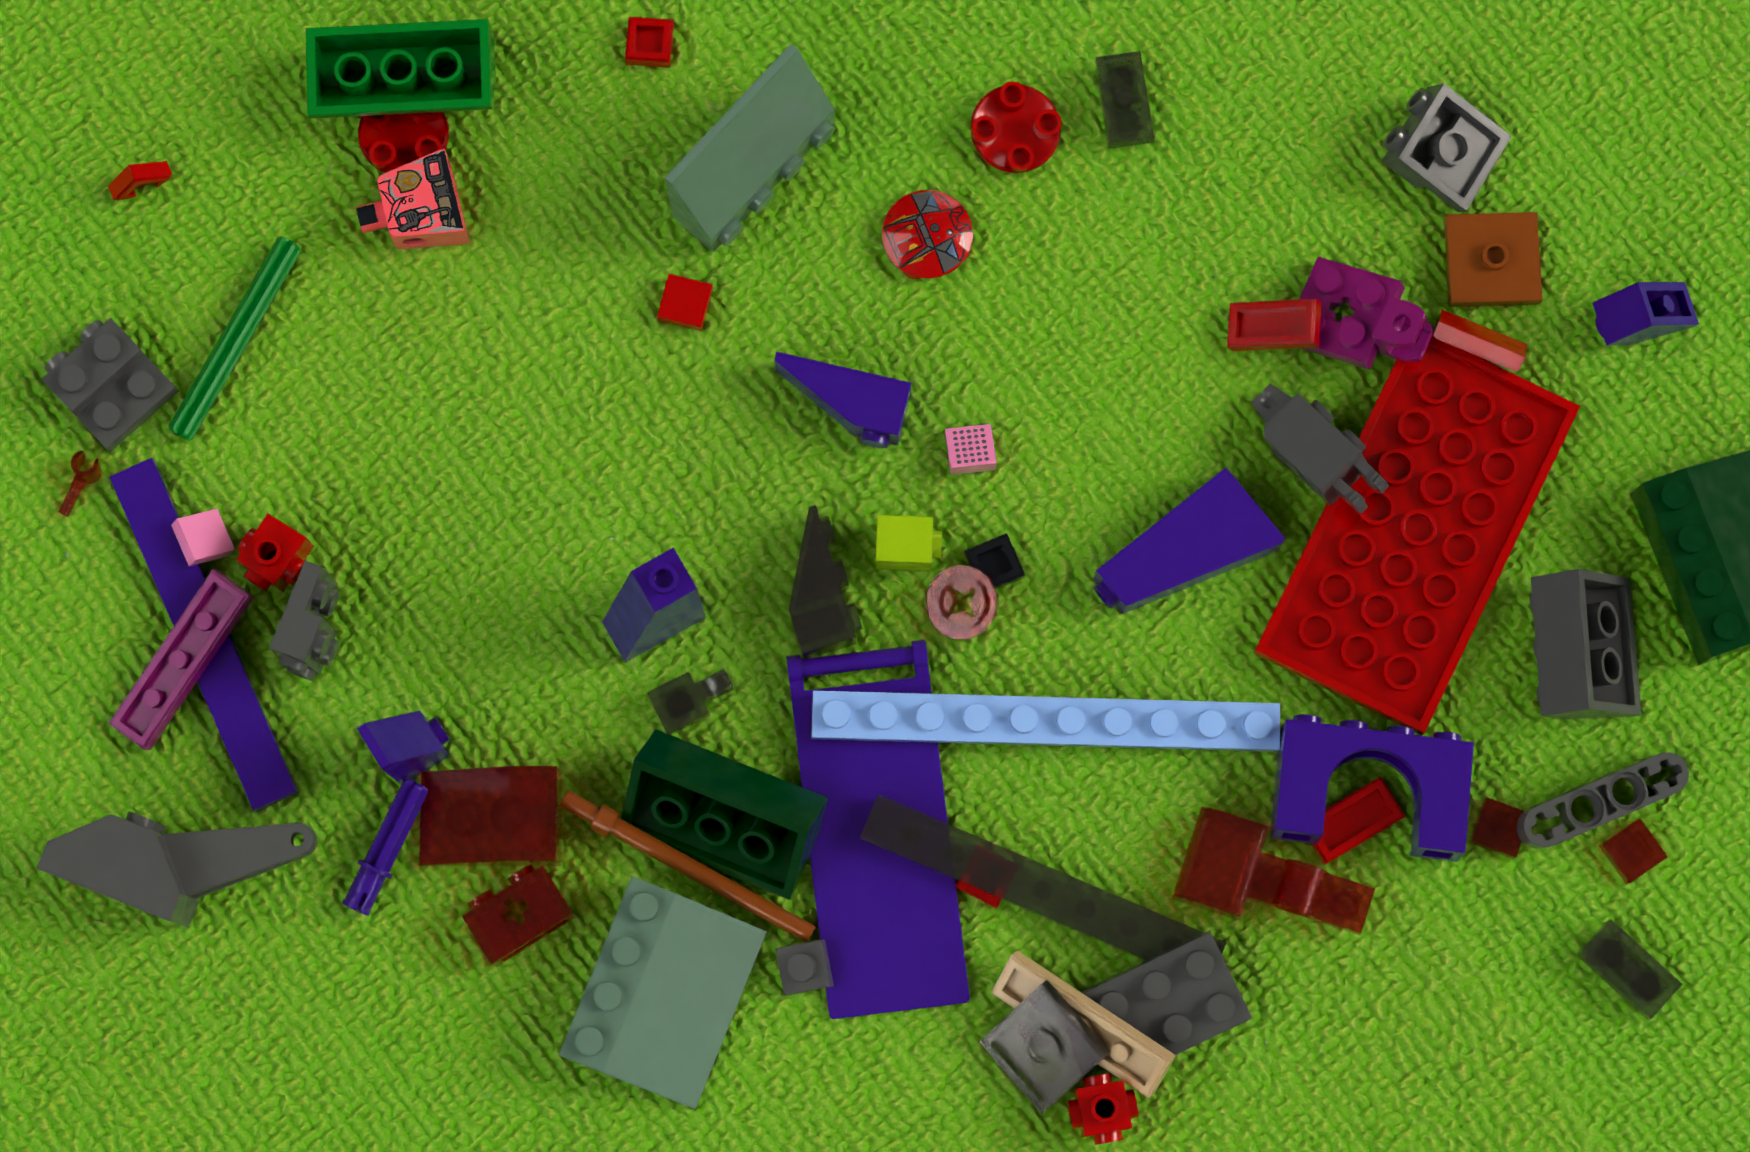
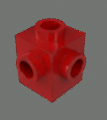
[236,513,314,592]
[1067,1073,1139,1145]

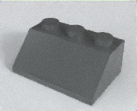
[1530,569,1641,719]

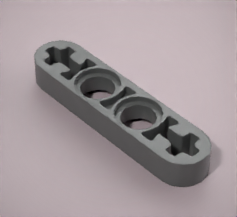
[1516,752,1689,849]

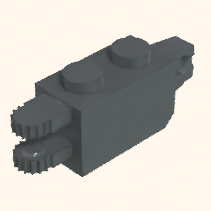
[1251,384,1389,514]

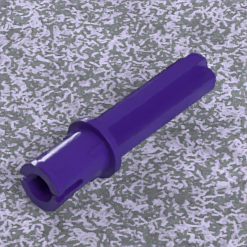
[342,779,428,916]

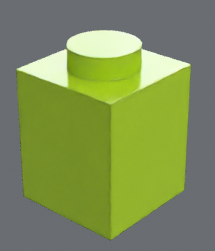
[876,515,942,571]

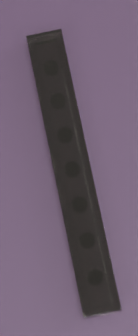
[859,795,1227,961]

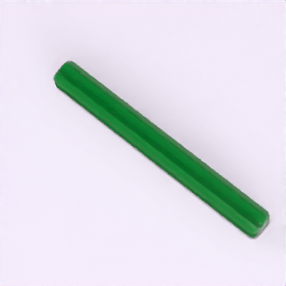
[169,236,300,441]

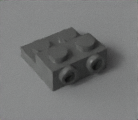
[1382,83,1512,212]
[42,318,179,452]
[269,560,339,681]

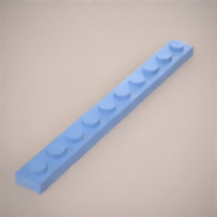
[811,691,1280,752]

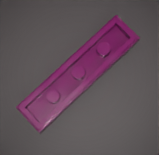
[109,569,254,750]

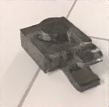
[647,669,735,735]

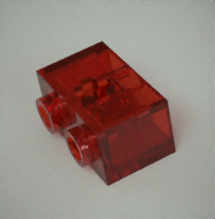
[462,864,577,967]

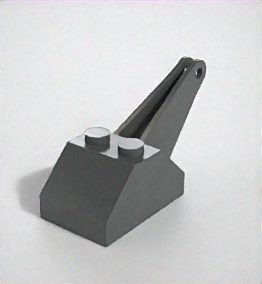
[37,811,317,928]

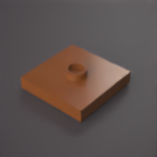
[1443,212,1543,307]

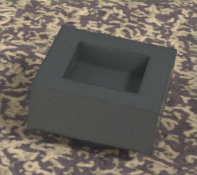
[776,940,834,996]

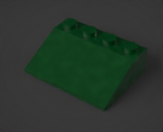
[1630,450,1750,665]

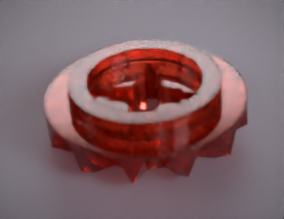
[926,565,999,640]

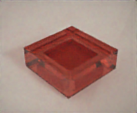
[1469,797,1524,859]
[1599,818,1668,885]

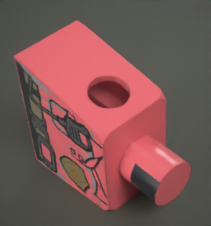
[356,149,470,249]

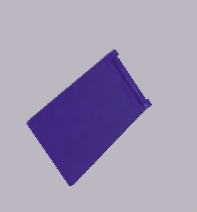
[786,640,970,1019]

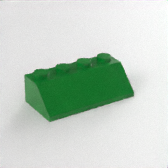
[306,19,496,119]

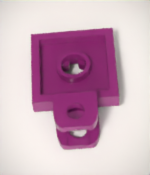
[1299,257,1434,370]

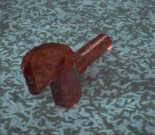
[58,451,102,517]

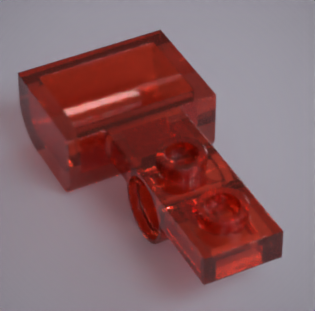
[1172,807,1375,935]

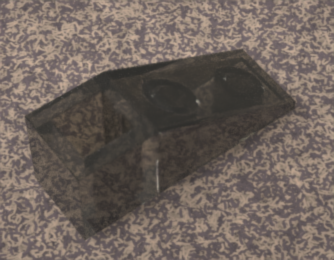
[789,505,862,659]

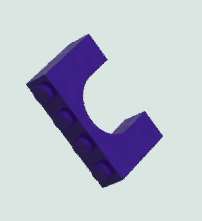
[1270,714,1474,862]

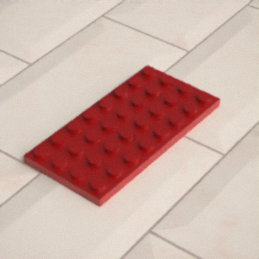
[1253,335,1580,736]

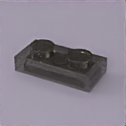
[1095,51,1154,149]
[1576,919,1682,1020]

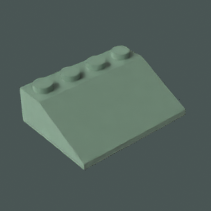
[665,44,835,252]
[559,876,767,1109]

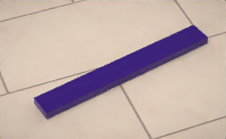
[109,458,299,812]

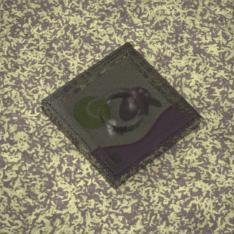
[979,980,1111,1114]

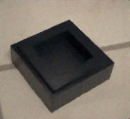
[964,533,1025,595]

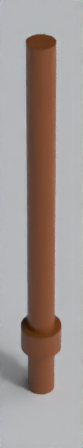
[559,790,816,942]

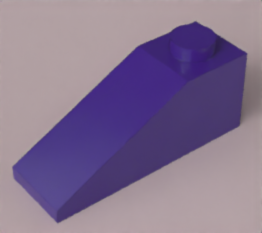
[774,351,911,448]
[357,710,450,784]

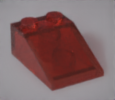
[419,766,562,866]

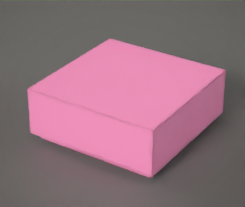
[171,509,235,566]

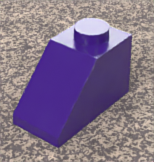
[1592,282,1699,346]

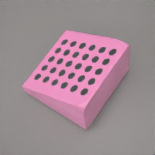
[945,424,997,475]

